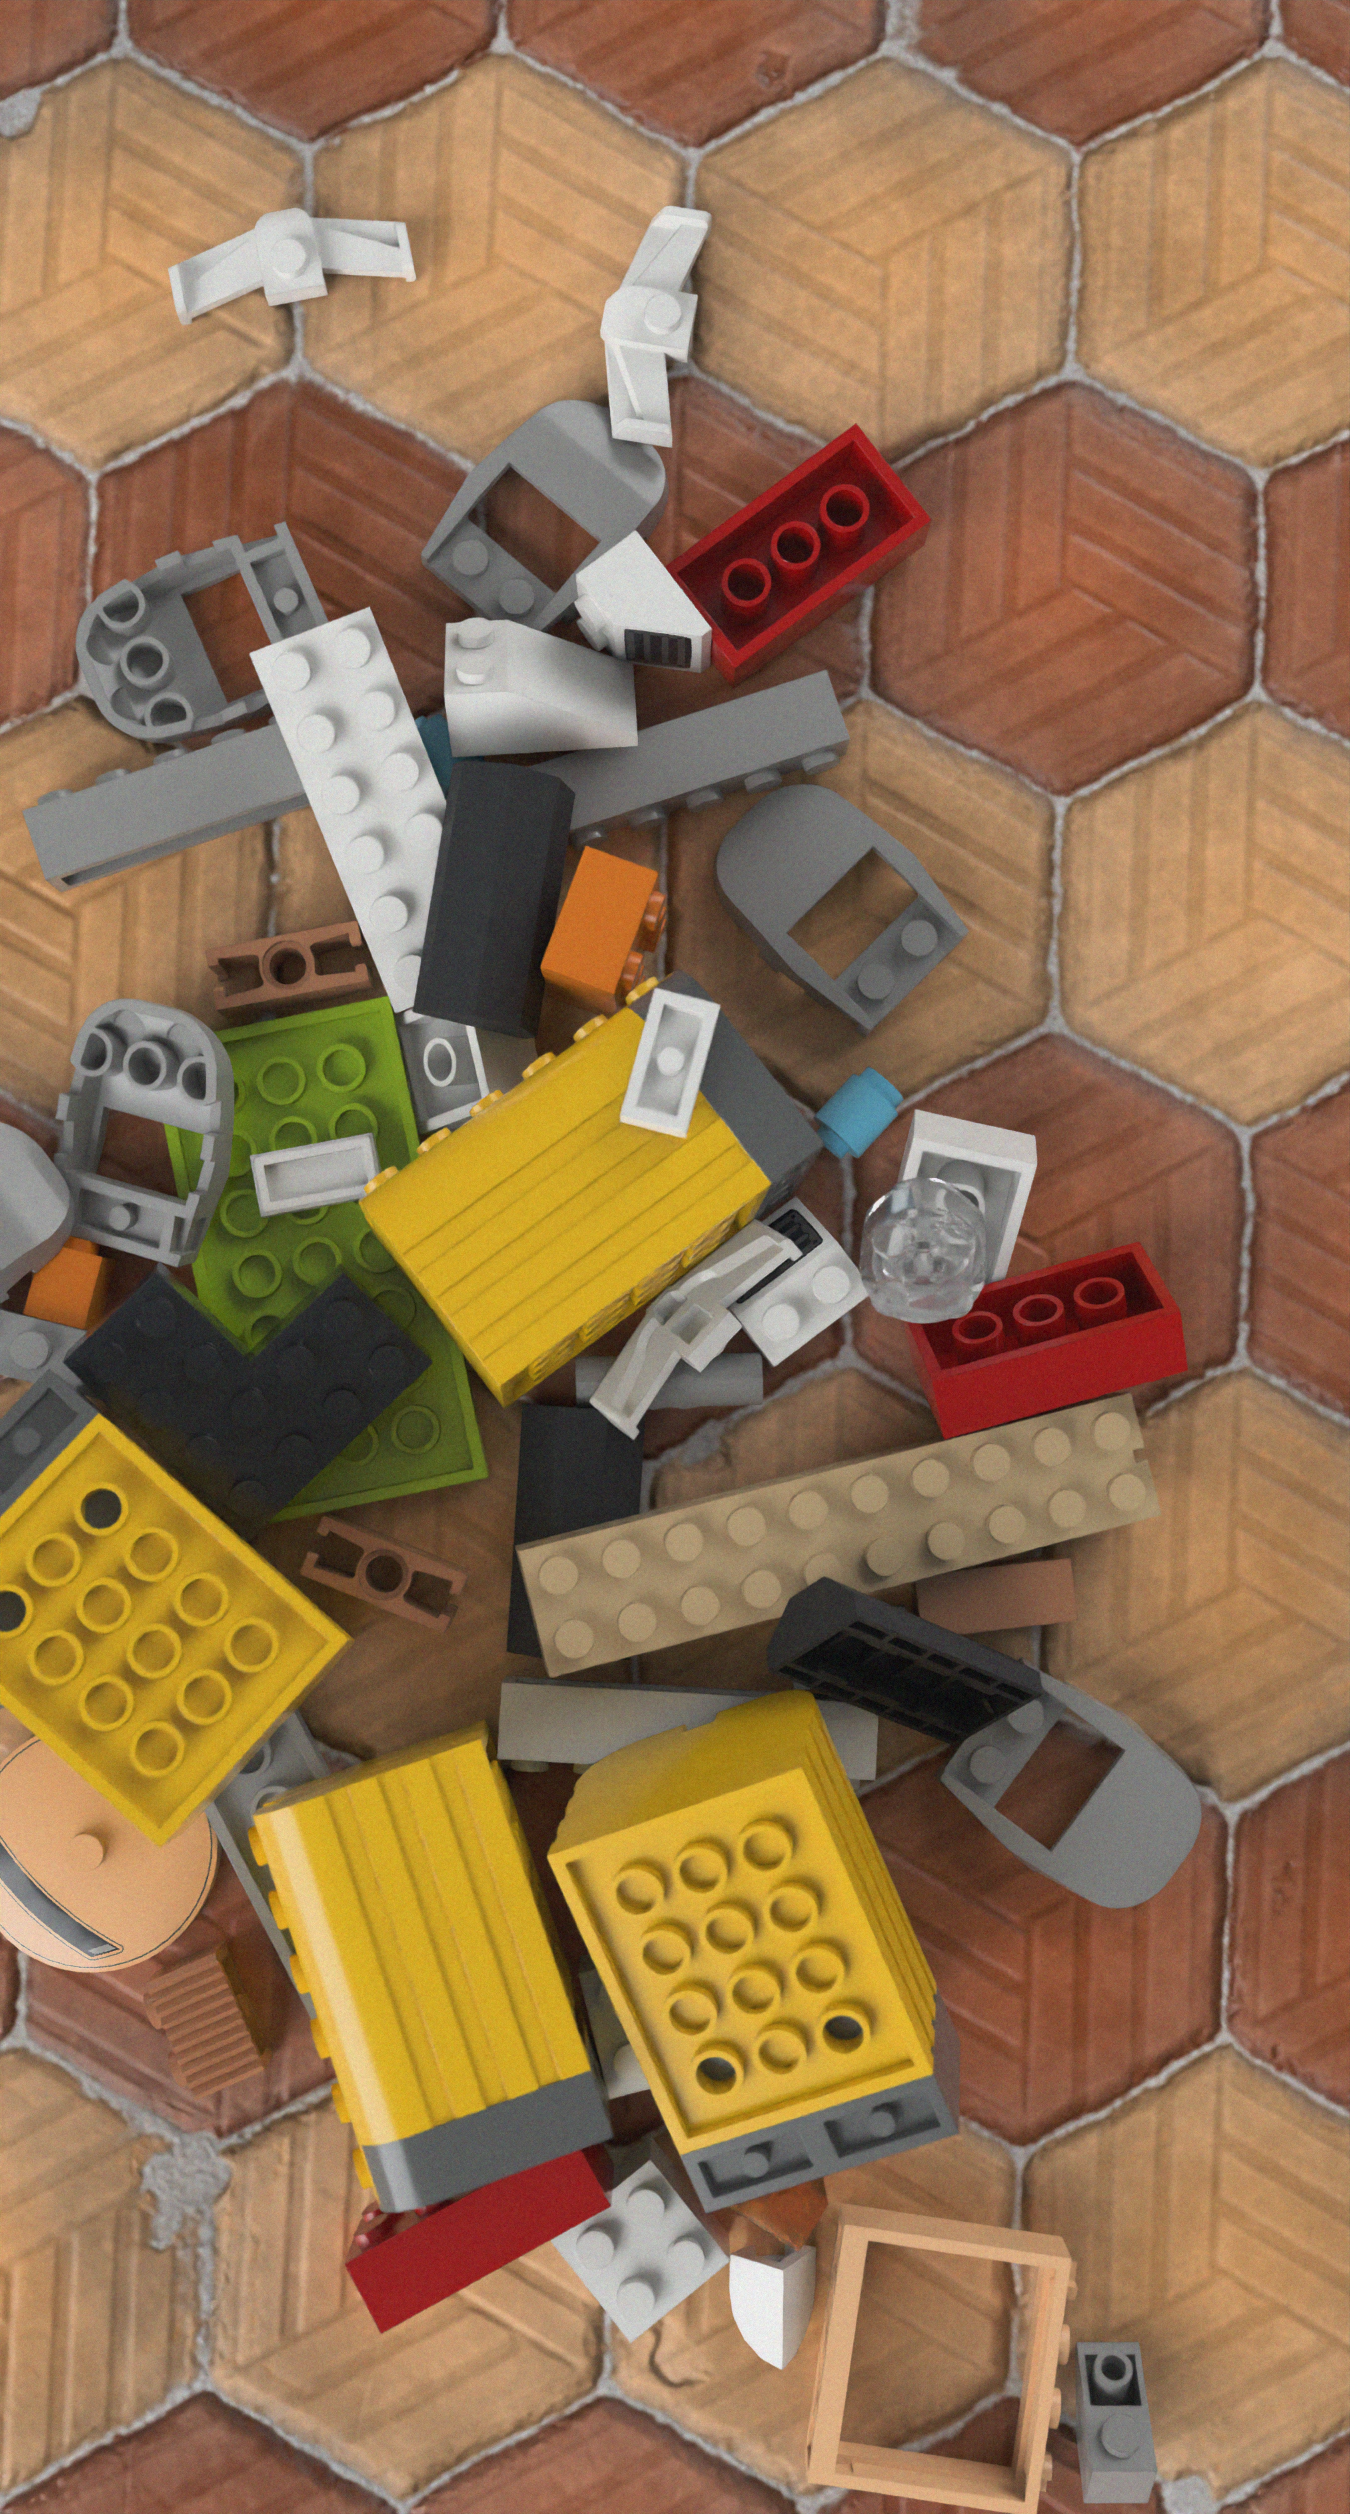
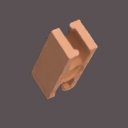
[205,920,376,1019]
[299,1512,473,1634]
[910,1554,1078,1635]

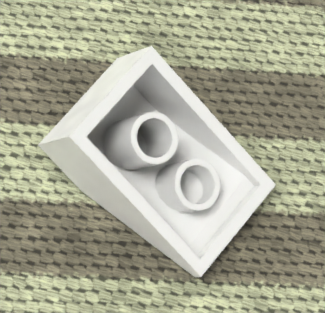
[444,618,638,758]
[871,1109,1037,1309]

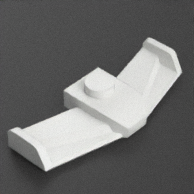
[600,206,712,448]
[168,208,416,326]
[589,1219,803,1440]

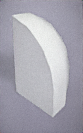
[729,2243,816,2370]

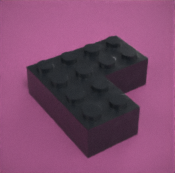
[63,1262,433,1541]

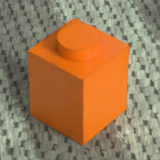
[23,1236,117,1330]

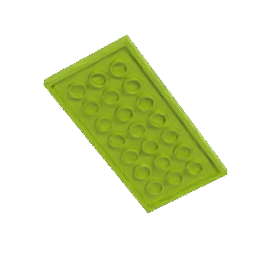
[164,996,490,1524]

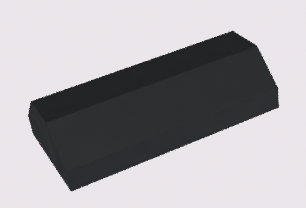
[413,760,575,1039]
[506,1404,646,1660]
[766,1576,1043,1746]

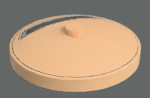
[0,1736,222,1973]

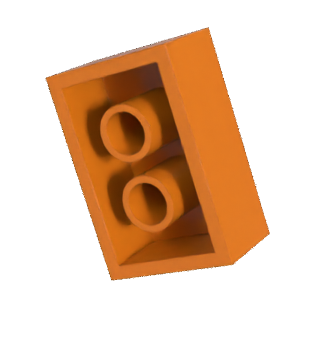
[540,845,667,1019]

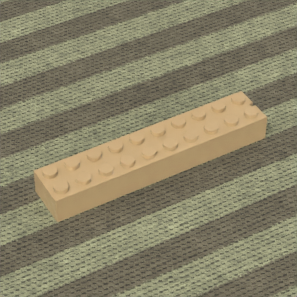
[515,1392,1162,1678]

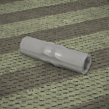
[575,1352,763,1410]

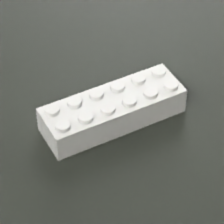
[249,607,447,1013]

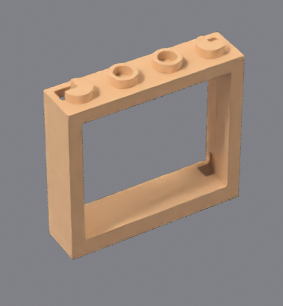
[804,2203,1078,2514]

